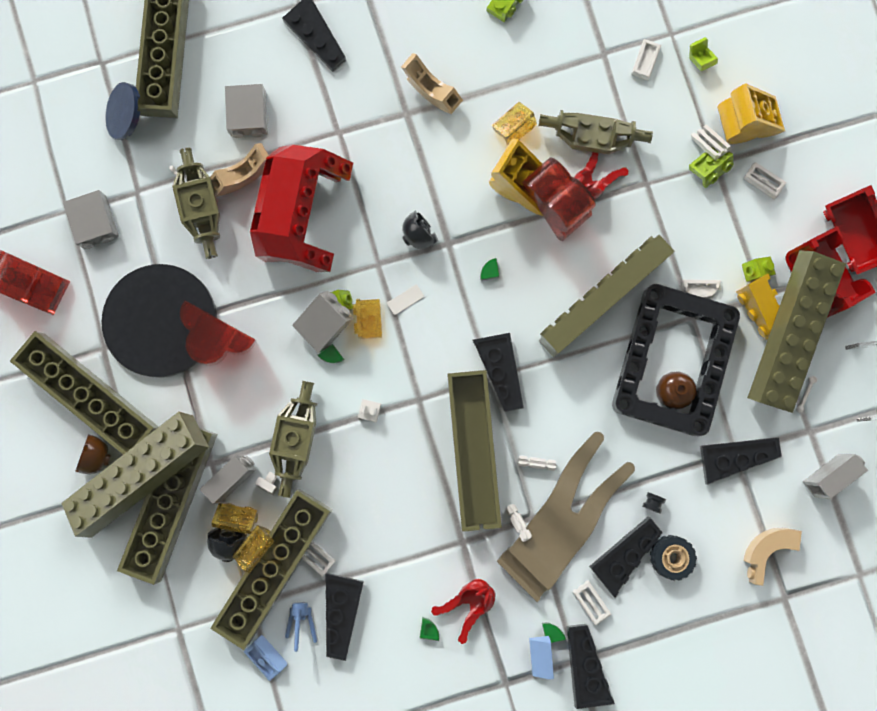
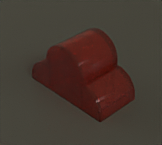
[522,157,596,241]
[0,250,70,315]
[180,301,257,366]

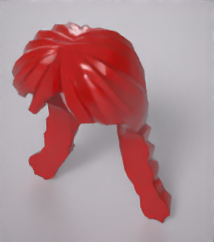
[571,152,629,202]
[431,579,496,644]

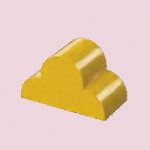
[717,83,785,144]
[489,139,563,216]

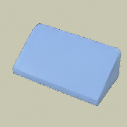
[244,635,287,681]
[529,636,554,679]

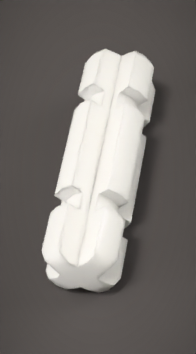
[518,456,556,471]
[505,504,532,542]

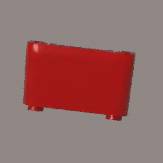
[823,185,877,275]
[785,226,876,318]

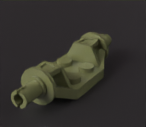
[538,110,653,155]
[172,148,220,259]
[269,381,318,498]

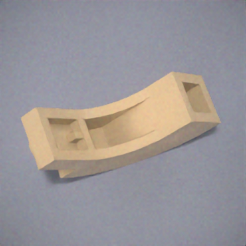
[401,53,463,114]
[210,143,269,197]
[743,528,802,586]

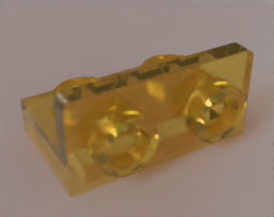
[492,102,537,145]
[353,299,382,339]
[211,503,258,534]
[233,525,274,573]

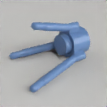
[285,602,317,652]

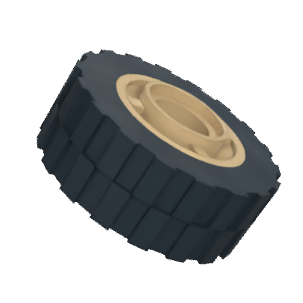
[650,535,697,581]

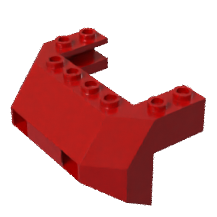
[250,145,353,272]

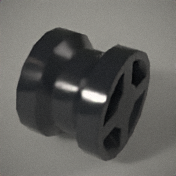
[642,492,666,514]

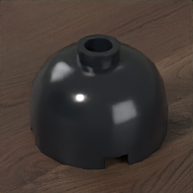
[402,210,438,249]
[207,526,247,562]

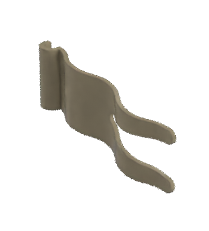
[497,432,635,602]

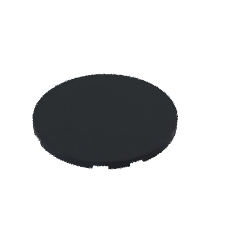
[101,264,217,378]

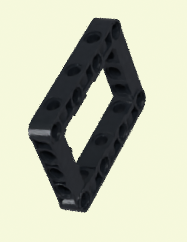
[612,284,740,436]

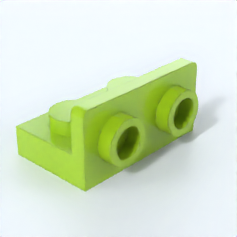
[486,0,523,22]
[689,147,734,188]

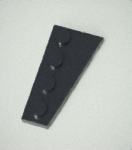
[282,0,346,72]
[473,333,524,412]
[700,437,782,485]
[589,516,663,598]
[325,573,364,661]
[567,624,615,709]

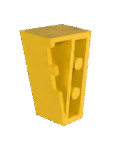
[736,273,780,340]

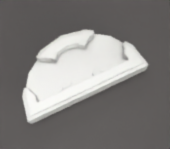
[681,280,721,298]

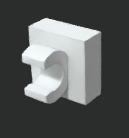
[358,399,381,422]
[255,472,277,495]

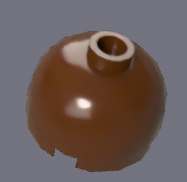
[656,371,697,410]
[75,434,111,475]

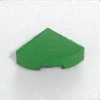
[480,258,499,280]
[318,344,344,363]
[420,617,439,641]
[542,622,566,643]

